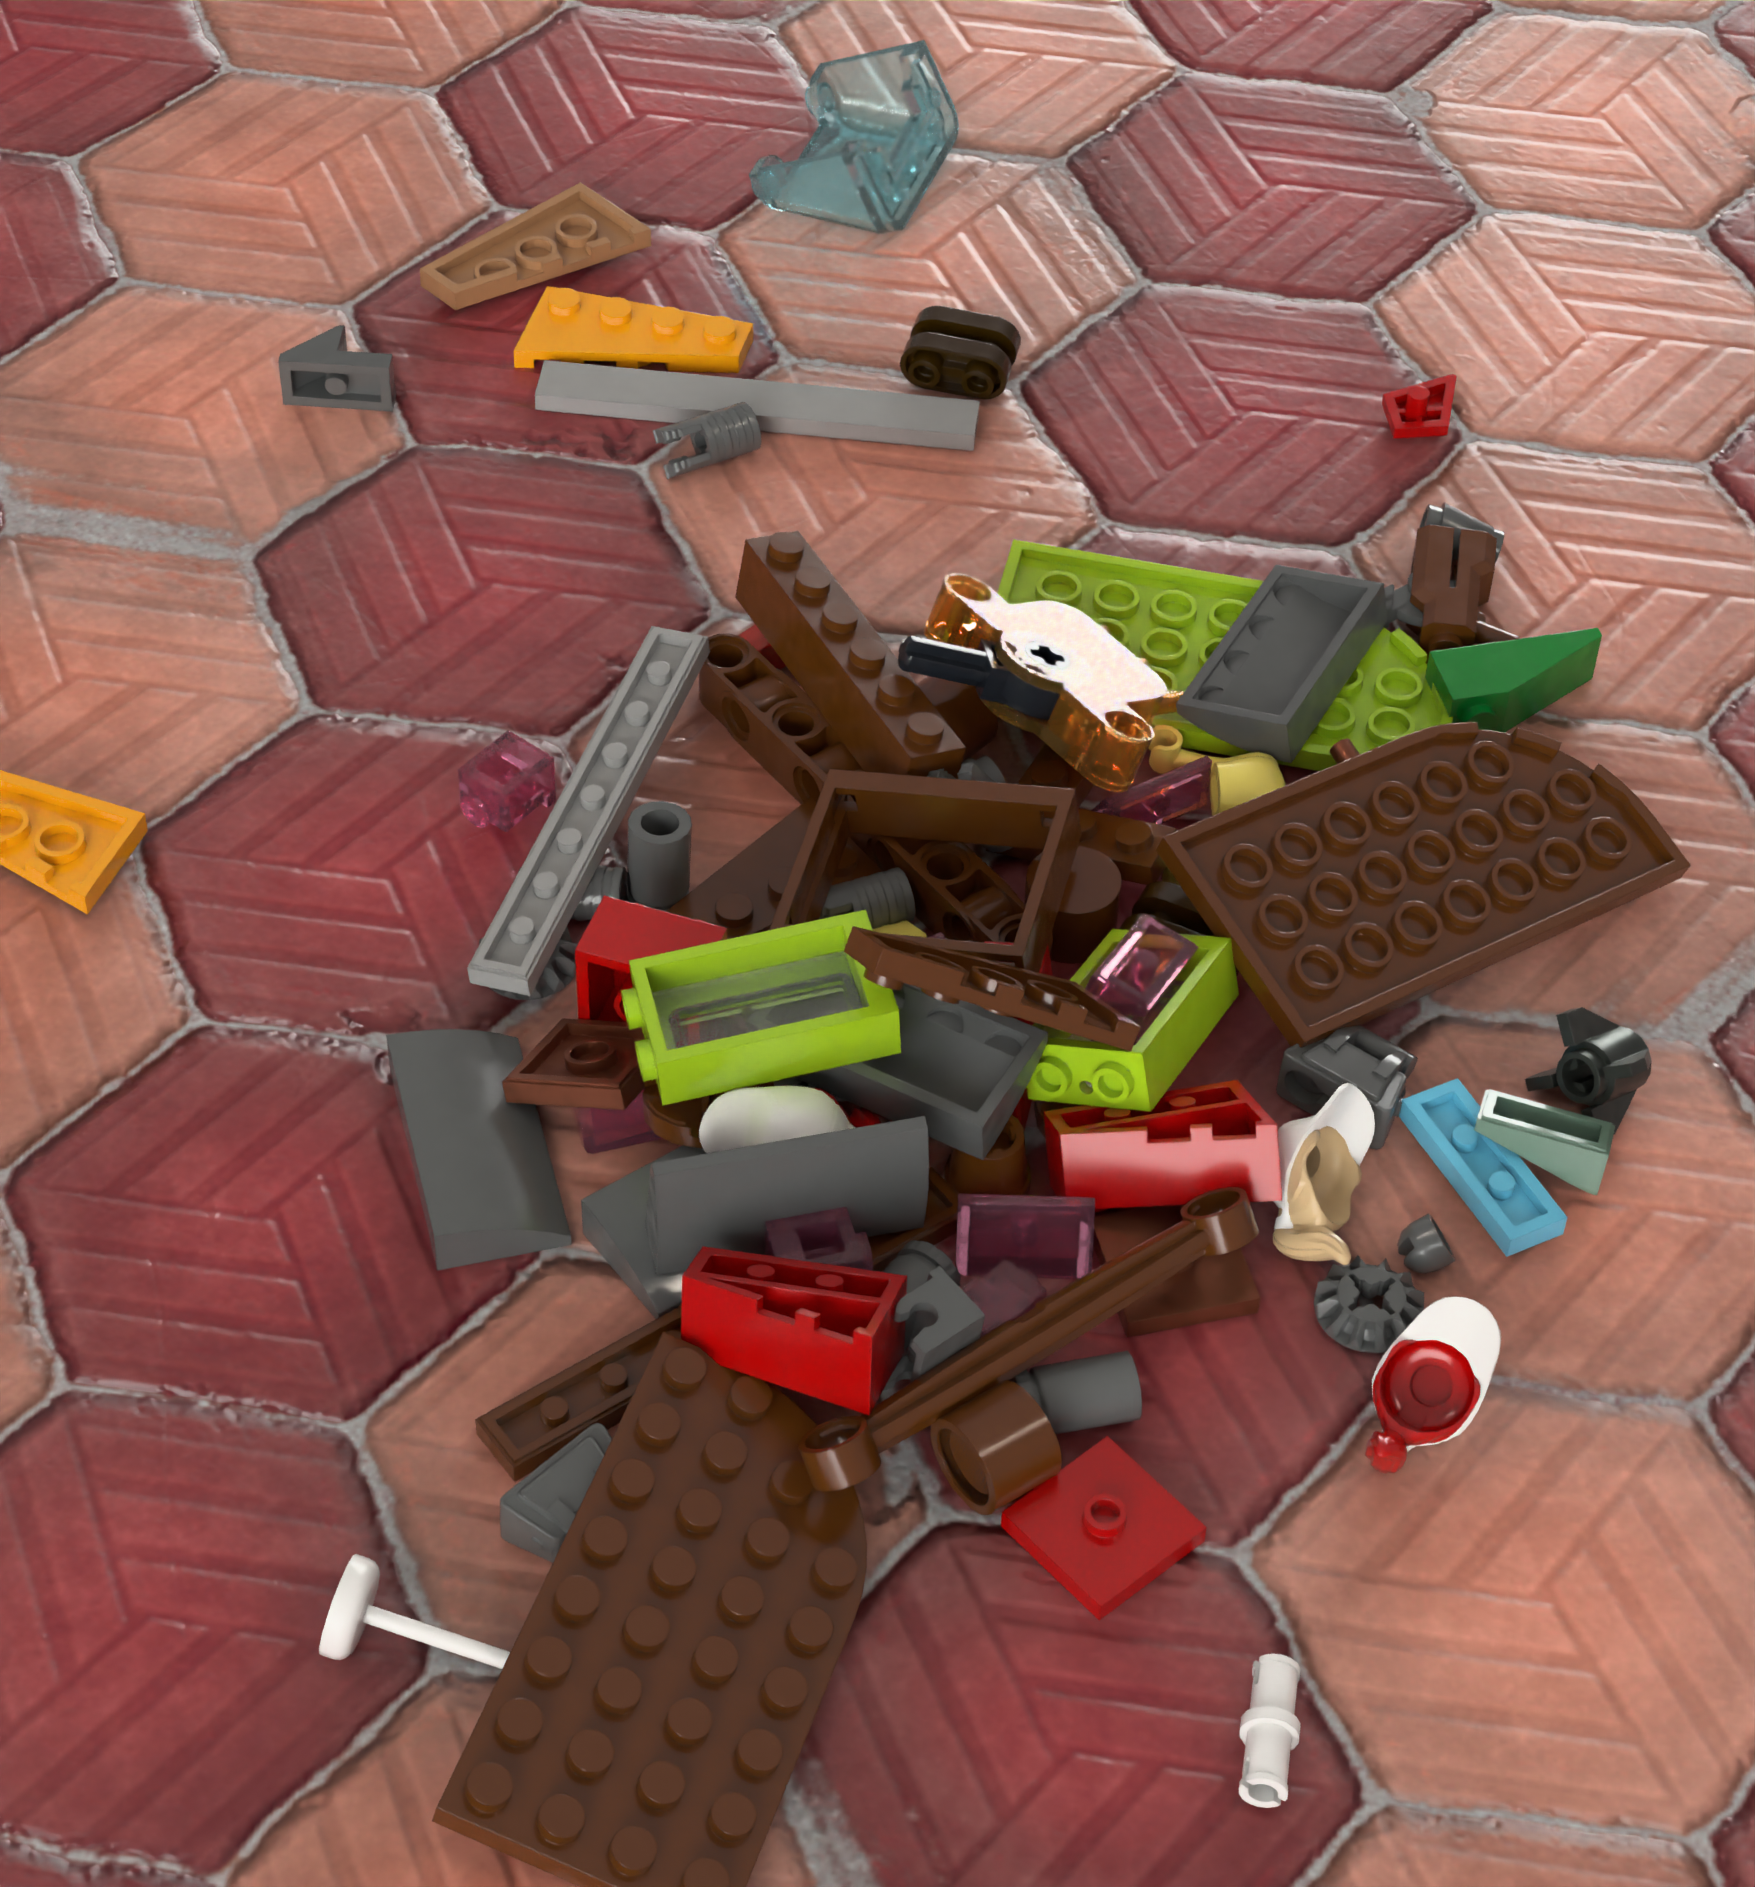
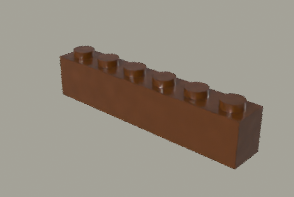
[735,531,966,779]

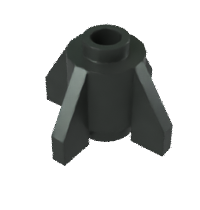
[1525,1007,1652,1134]

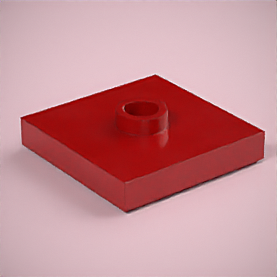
[1001,1436,1207,1621]

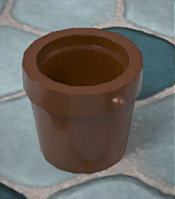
[944,1115,1031,1219]

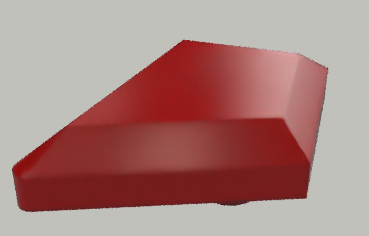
[1382,374,1457,439]

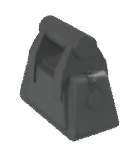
[1276,1026,1418,1150]
[500,1423,612,1562]

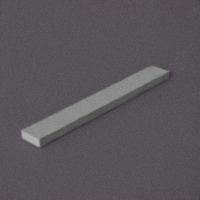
[535,360,980,451]
[467,626,710,996]

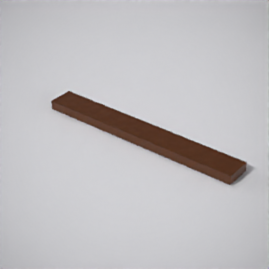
[475,1167,972,1482]

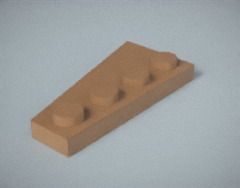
[420,182,651,310]

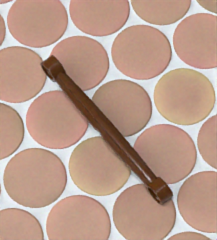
[798,1187,1259,1491]

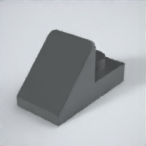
[278,325,396,412]

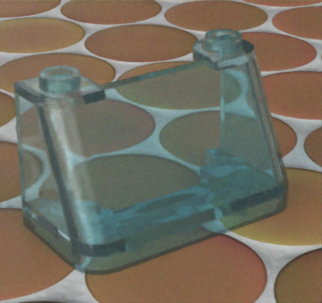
[749,40,959,234]

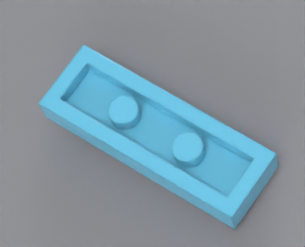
[1399,1078,1568,1257]

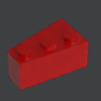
[1044,1080,1282,1213]
[681,1246,907,1415]

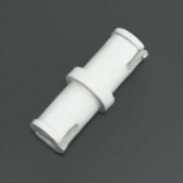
[1239,1654,1301,1808]

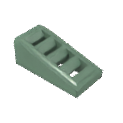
[1474,1089,1616,1196]

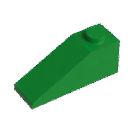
[1425,628,1602,733]

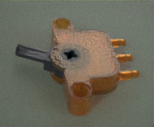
[898,574,1184,792]

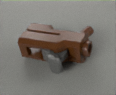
[1384,525,1520,664]

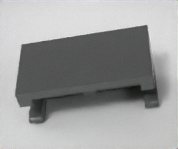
[883,1266,985,1391]

